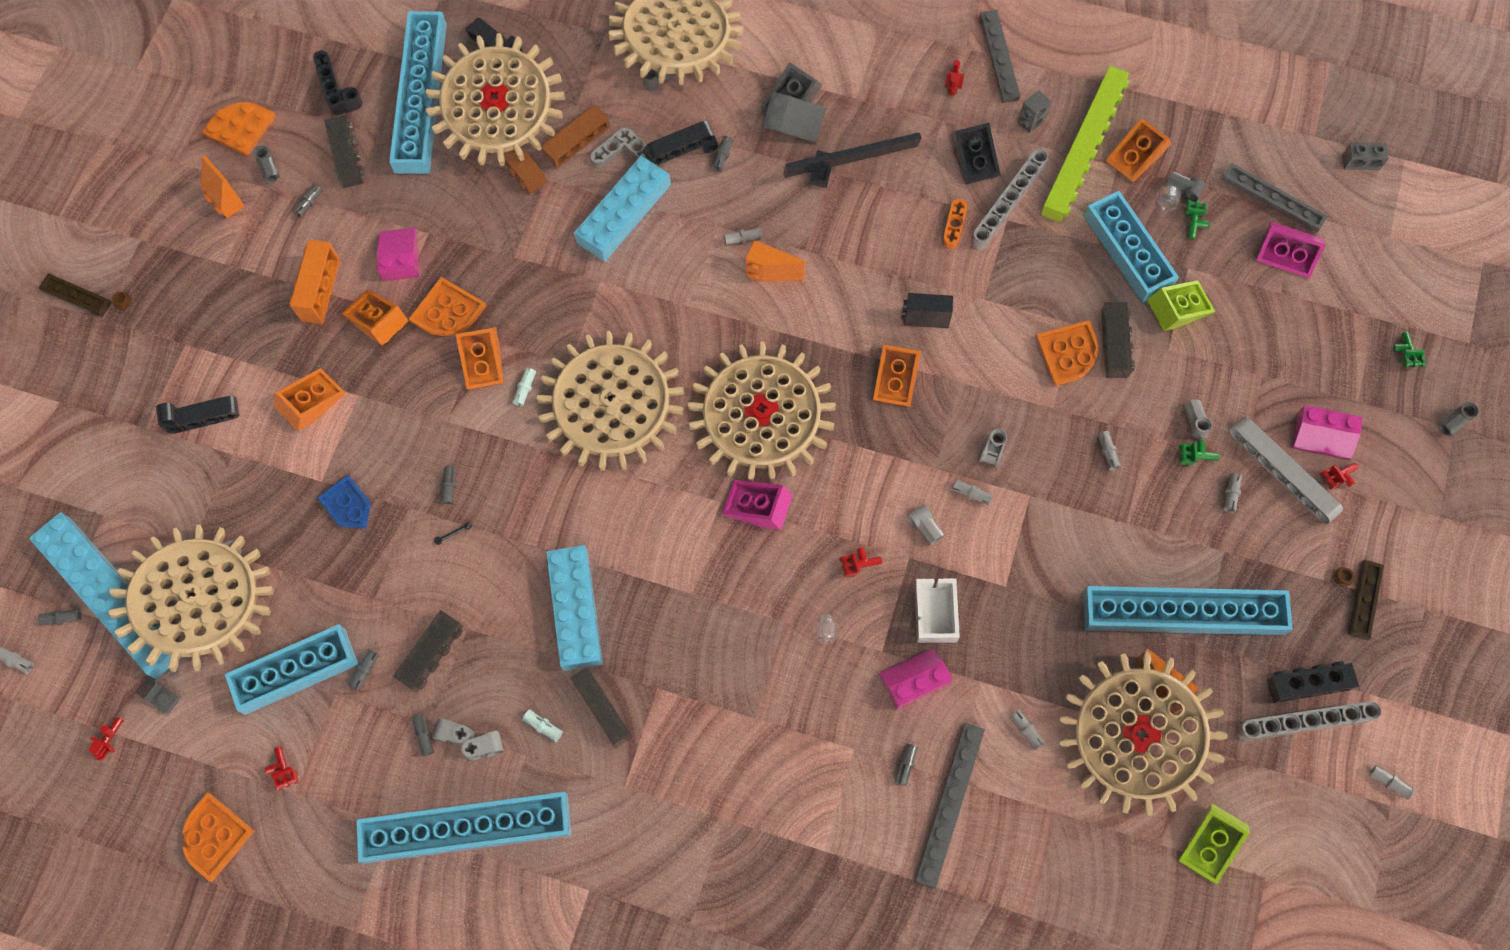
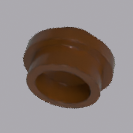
[112,292,132,310]
[1333,567,1354,587]

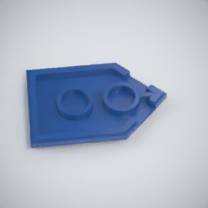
[317,475,371,529]

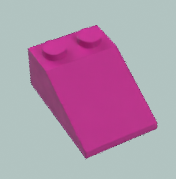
[377,227,420,282]
[722,480,793,530]

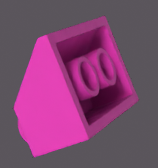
[1256,221,1326,278]
[1292,405,1362,460]
[879,648,953,710]

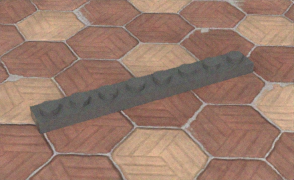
[915,723,985,889]

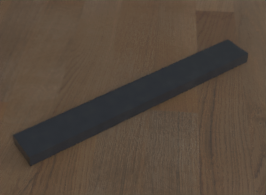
[783,132,922,178]

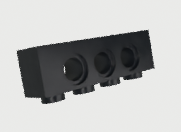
[1267,661,1359,703]

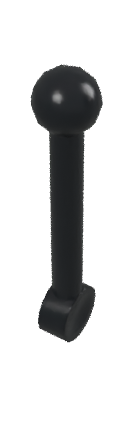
[434,522,472,545]

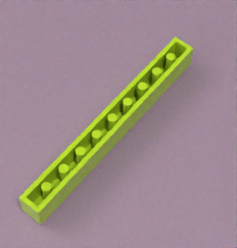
[1041,66,1130,223]

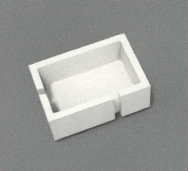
[914,579,960,643]

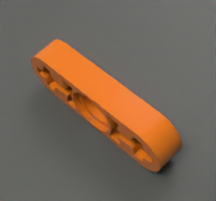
[943,199,967,249]

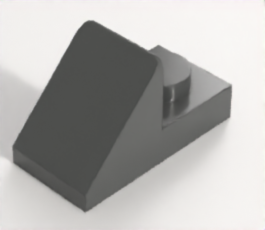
[137,676,181,715]

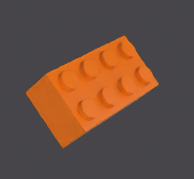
[289,240,340,324]

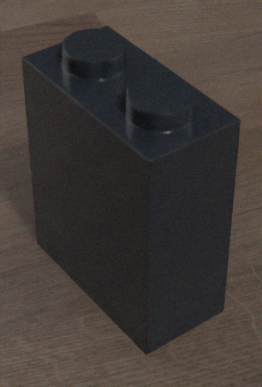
[901,293,953,328]

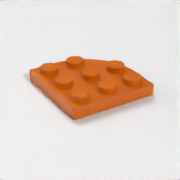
[202,102,276,157]
[409,277,487,336]
[1035,320,1098,387]
[182,792,255,882]

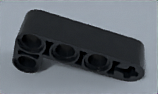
[465,17,523,68]
[313,50,363,115]
[645,121,718,165]
[156,396,240,434]

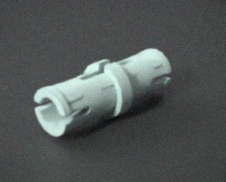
[512,368,536,406]
[522,709,563,742]

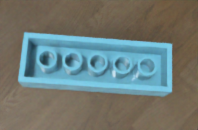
[574,156,671,262]
[1084,191,1179,303]
[546,545,603,671]
[225,624,359,715]

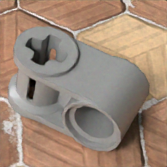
[979,429,1007,468]
[433,718,475,745]
[462,731,504,761]

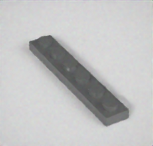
[980,10,1021,103]
[1221,163,1328,233]

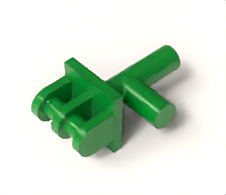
[1184,199,1210,239]
[1393,332,1426,368]
[1178,440,1220,467]

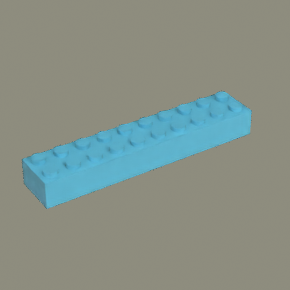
[389,11,447,174]
[29,512,181,679]
[1083,586,1293,635]
[357,792,572,864]

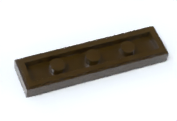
[39,273,112,318]
[1348,559,1384,640]

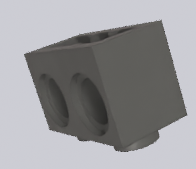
[1018,90,1051,133]
[1343,143,1389,170]

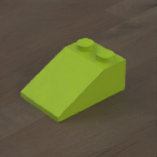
[1147,280,1215,331]
[1179,803,1250,884]

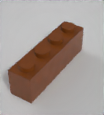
[541,104,610,169]
[490,130,547,194]

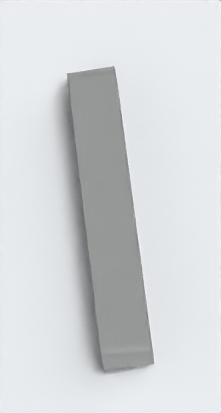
[971,149,1048,250]
[1229,417,1343,524]
[1237,701,1382,741]

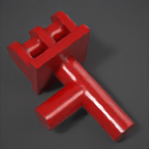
[945,60,964,95]
[1319,463,1359,490]
[839,547,882,577]
[89,717,124,760]
[265,746,299,791]

